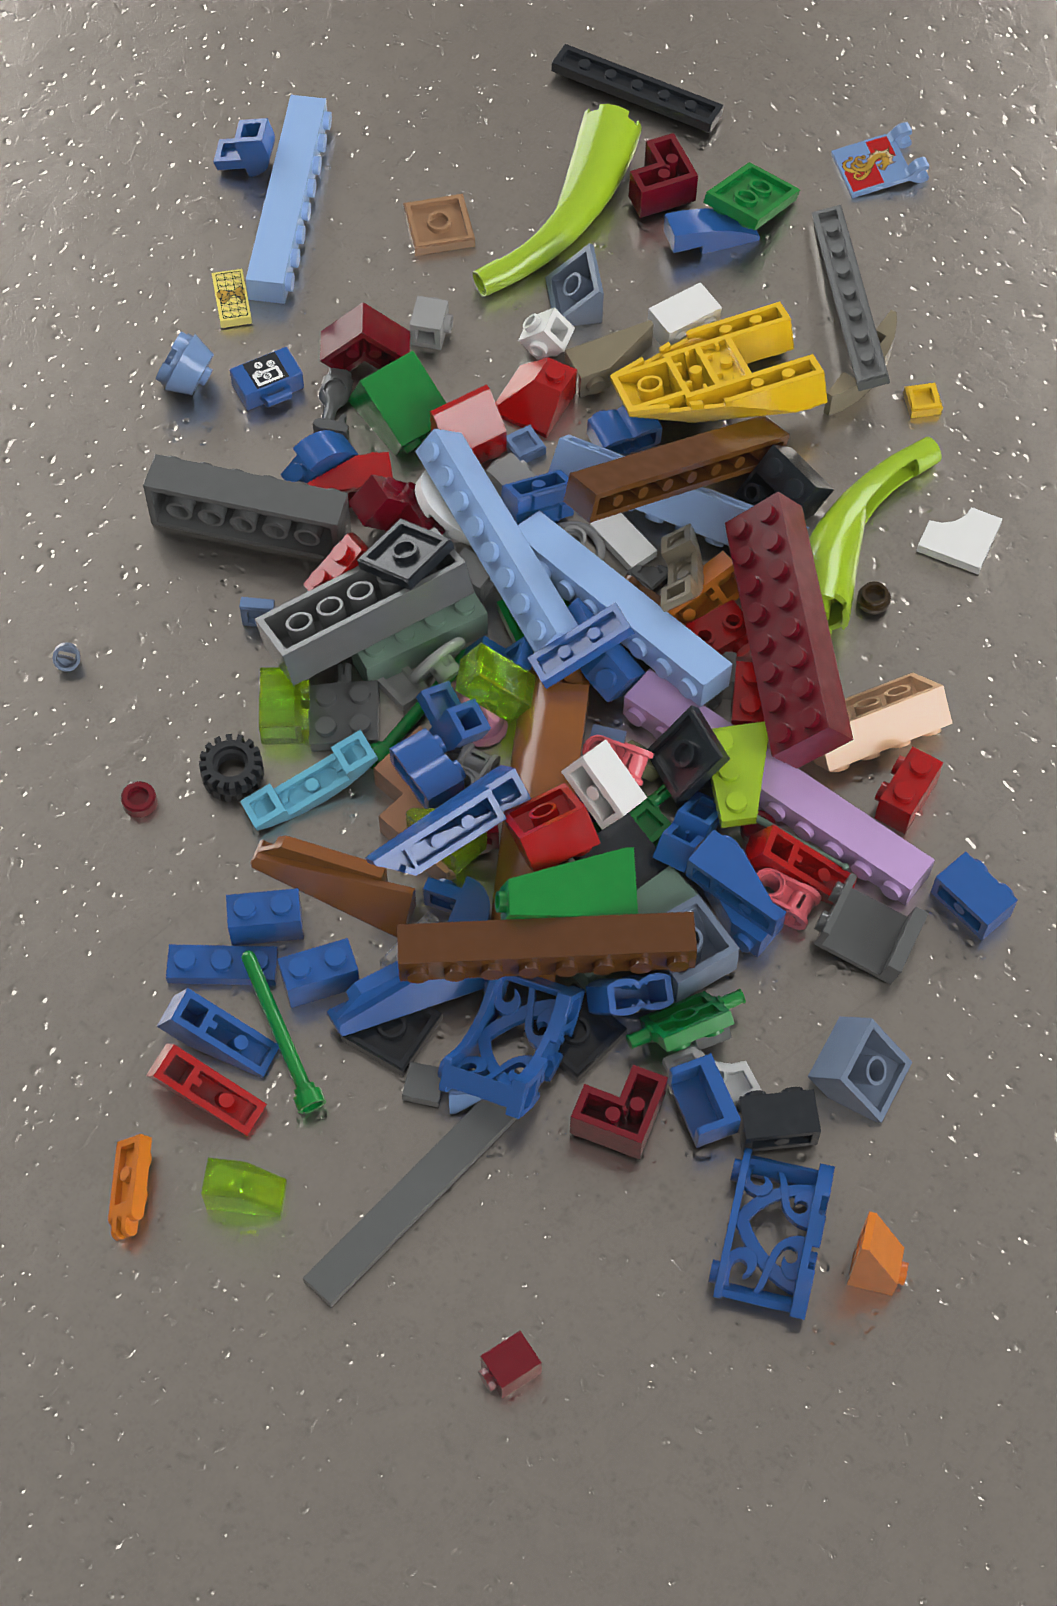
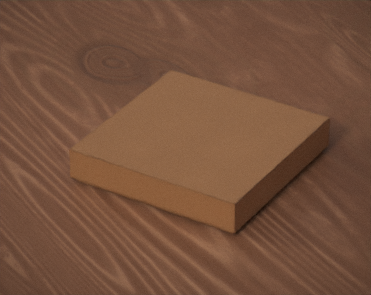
[403,194,475,256]

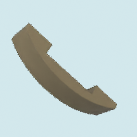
[823,310,897,415]
[661,524,704,612]

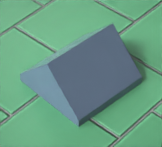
[545,243,604,326]

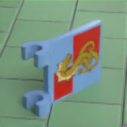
[831,122,929,198]

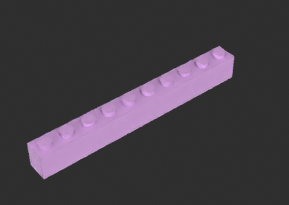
[623,669,935,906]

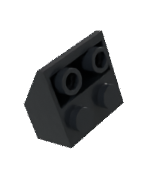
[734,444,834,520]

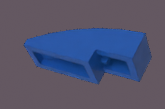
[664,208,760,254]
[653,791,720,873]

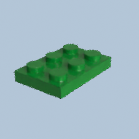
[703,162,800,231]

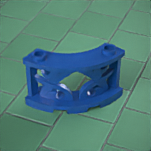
[438,976,585,1119]
[708,1148,835,1320]

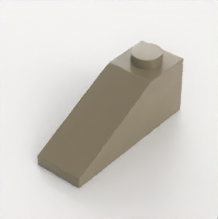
[564,320,654,398]

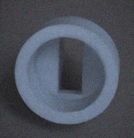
[52,643,81,671]

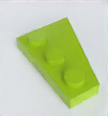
[710,721,768,828]

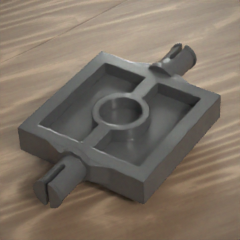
[309,663,380,751]

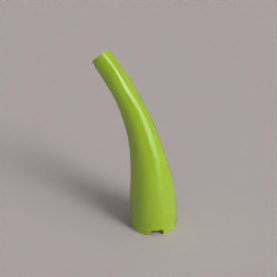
[472,104,642,297]
[809,437,942,635]

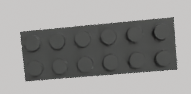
[143,454,351,560]
[255,527,474,686]

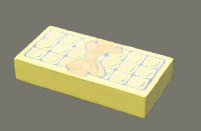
[212,269,252,328]

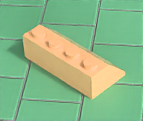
[814,673,953,772]

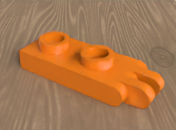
[108,1134,152,1241]

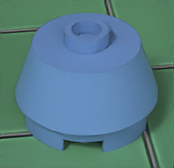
[155,331,214,395]

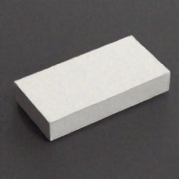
[590,513,657,570]

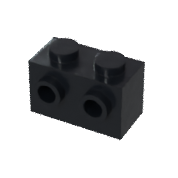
[737,1087,821,1152]

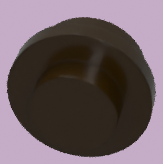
[857,581,891,614]

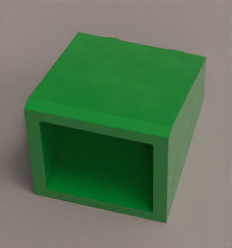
[348,351,446,456]

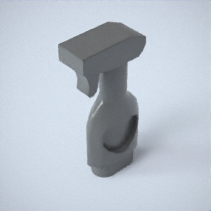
[313,368,354,440]

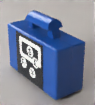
[229,347,304,411]

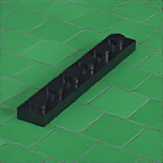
[551,44,724,133]

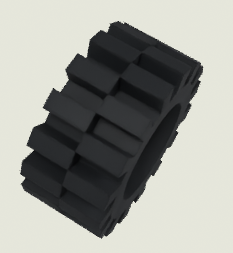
[199,734,264,802]

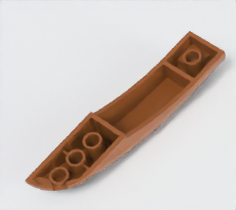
[490,666,591,982]

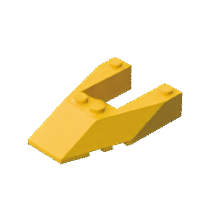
[610,301,828,423]

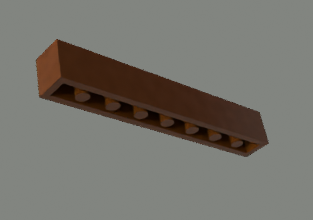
[563,416,790,523]
[397,911,697,984]

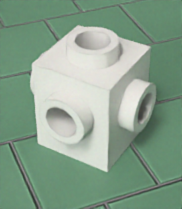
[518,307,575,360]

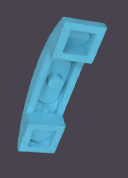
[240,729,378,831]

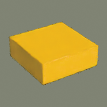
[903,383,943,419]

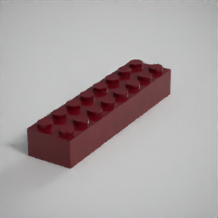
[725,492,854,769]

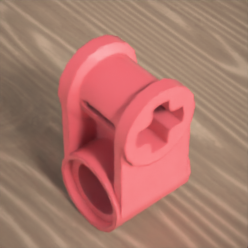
[582,735,654,787]
[757,868,822,930]

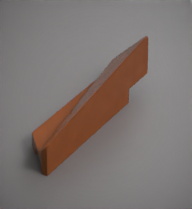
[251,835,416,937]

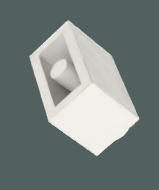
[648,282,722,346]
[561,740,647,830]

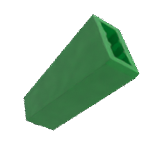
[495,847,638,920]

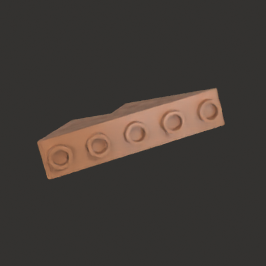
[373,726,456,880]

